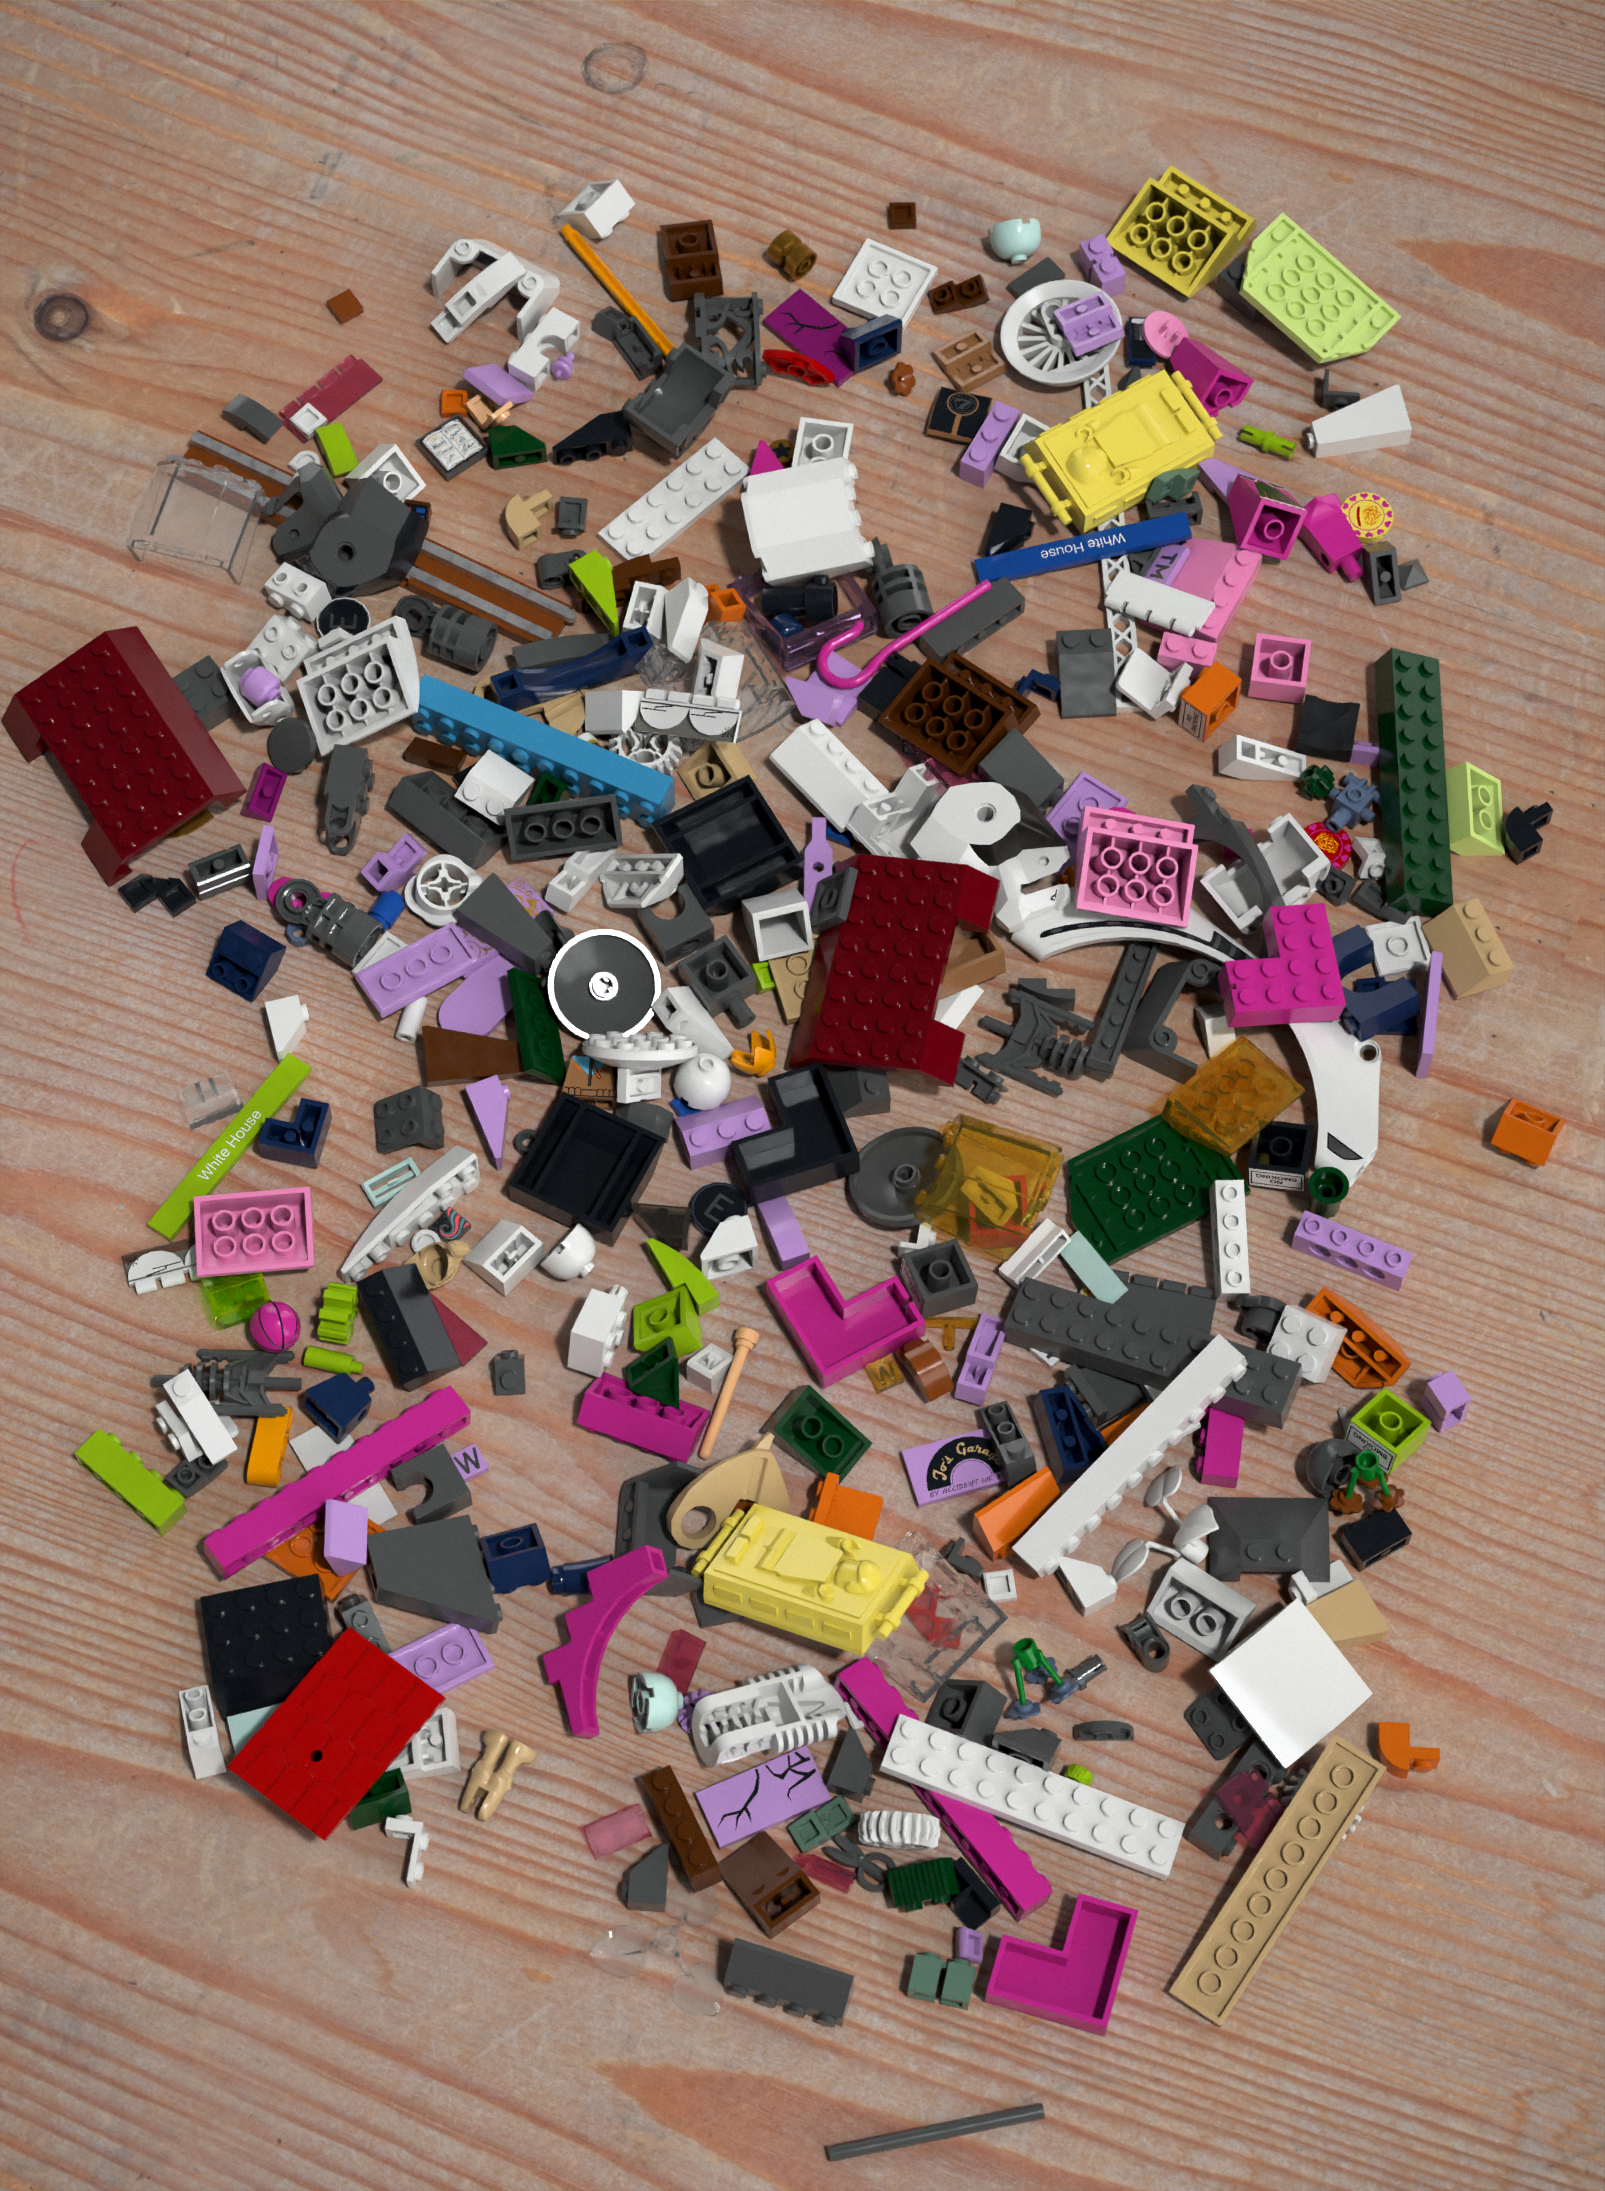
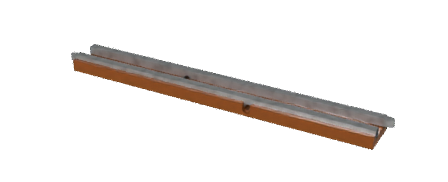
[166,430,577,645]

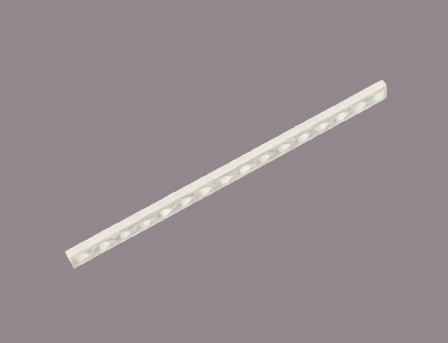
[1082,345,1143,713]

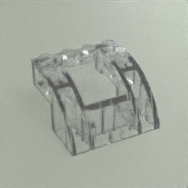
[635,621,797,751]
[865,1531,1008,1703]

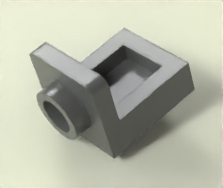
[556,496,588,536]
[494,1350,526,1395]

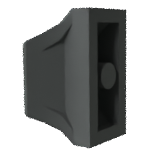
[614,1101,673,1143]

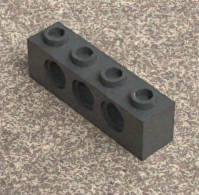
[1188,1737,1288,1862]

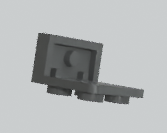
[374,1085,445,1154]
[1063,1364,1143,1429]
[1186,1685,1255,1760]

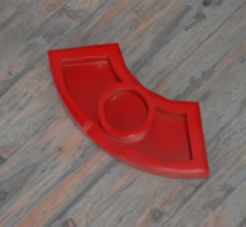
[762,349,835,386]

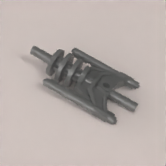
[976,988,1113,1097]
[154,1349,302,1418]

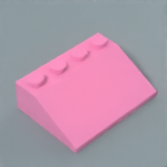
[1140,538,1262,648]
[194,1187,315,1278]

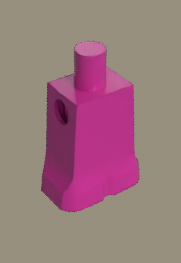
[1297,494,1364,581]

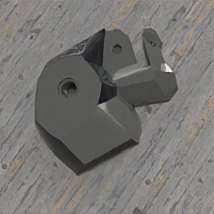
[262,462,430,599]

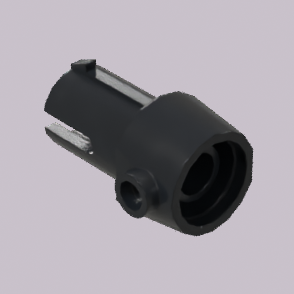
[762,575,838,623]

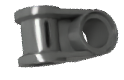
[537,549,587,590]
[1120,1612,1170,1673]

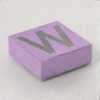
[450,1443,489,1483]

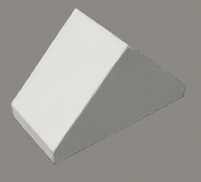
[1195,1002,1237,1060]
[686,1343,734,1395]

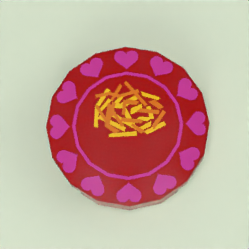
[1303,822,1352,870]

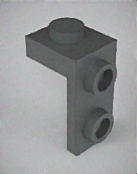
[336,1593,392,1654]

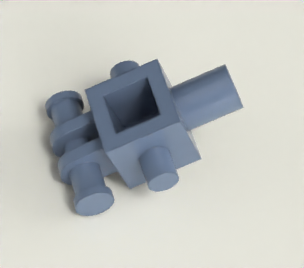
[1326,772,1382,833]

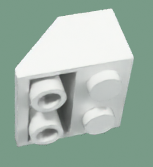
[623,581,674,654]
[690,638,744,699]
[462,1219,545,1297]

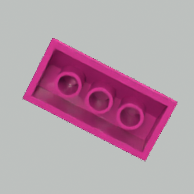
[577,1372,711,1463]

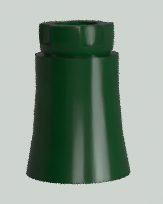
[1308,1167,1349,1219]

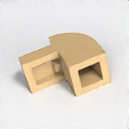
[505,489,554,552]

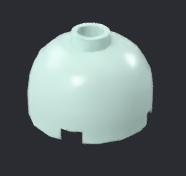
[988,218,1041,264]
[631,1672,683,1733]

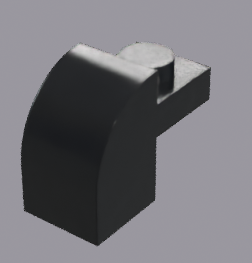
[1503,802,1553,865]

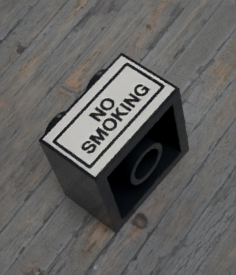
[1248,1119,1314,1192]

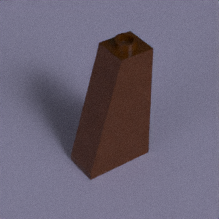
[422,1026,531,1087]

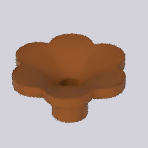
[889,362,916,396]

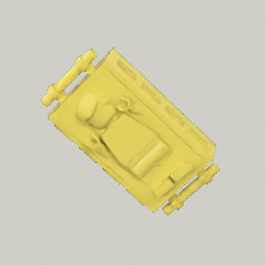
[1019,370,1223,535]
[691,1503,929,1656]

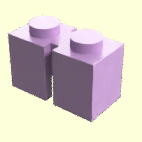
[1078,234,1126,297]
[1421,1370,1471,1433]

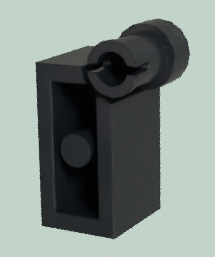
[857,651,922,727]

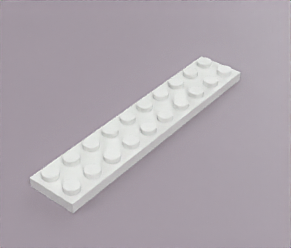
[879,1714,1185,1881]

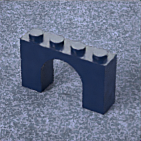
[1332,925,1420,1042]

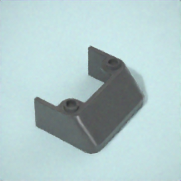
[1122,959,1235,1088]
[616,1461,706,1596]

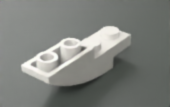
[431,252,528,343]

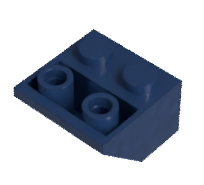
[206,920,287,1002]

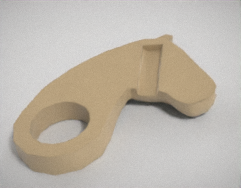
[474,669,594,737]
[666,1432,790,1550]

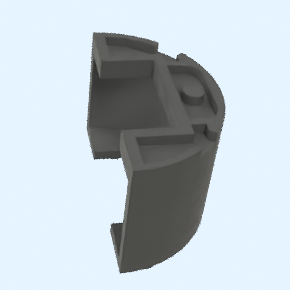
[621,341,736,456]

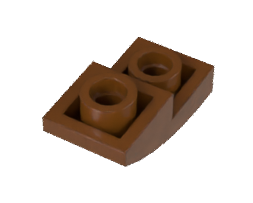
[929,274,990,315]

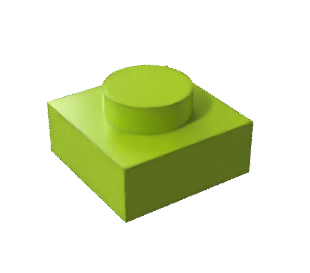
[750,961,776,994]

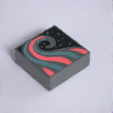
[430,1206,471,1243]

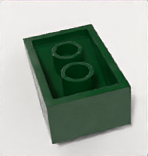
[762,1385,873,1484]

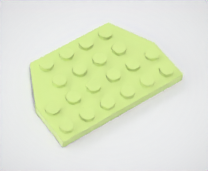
[1239,213,1402,364]

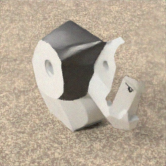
[906,782,1072,933]

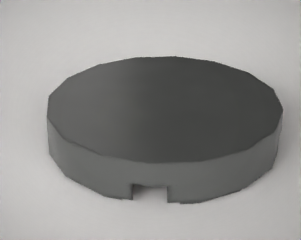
[269,718,317,773]

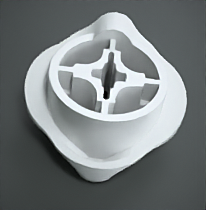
[404,854,483,927]

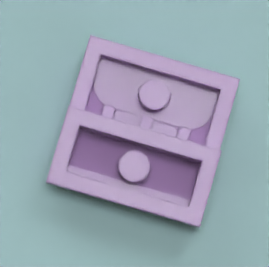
[1053,291,1125,357]
[806,651,873,727]

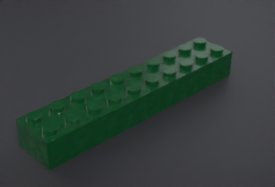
[1374,648,1453,918]

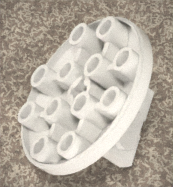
[583,1031,698,1103]

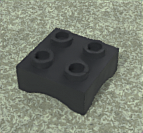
[1295,694,1360,762]

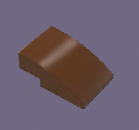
[660,219,723,301]

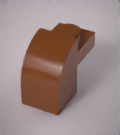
[895,1338,955,1402]

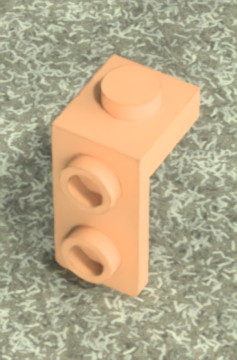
[464,392,513,431]

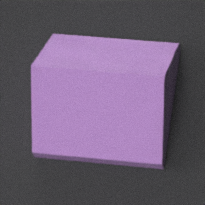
[324,1499,368,1576]

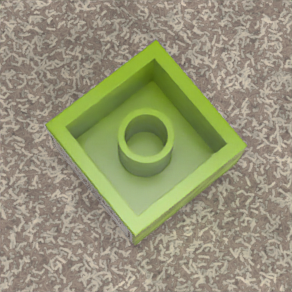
[1344,1388,1431,1476]

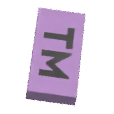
[1144,544,1191,587]

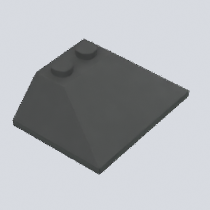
[1209,1497,1330,1582]

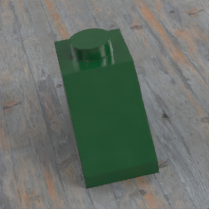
[488,425,547,470]

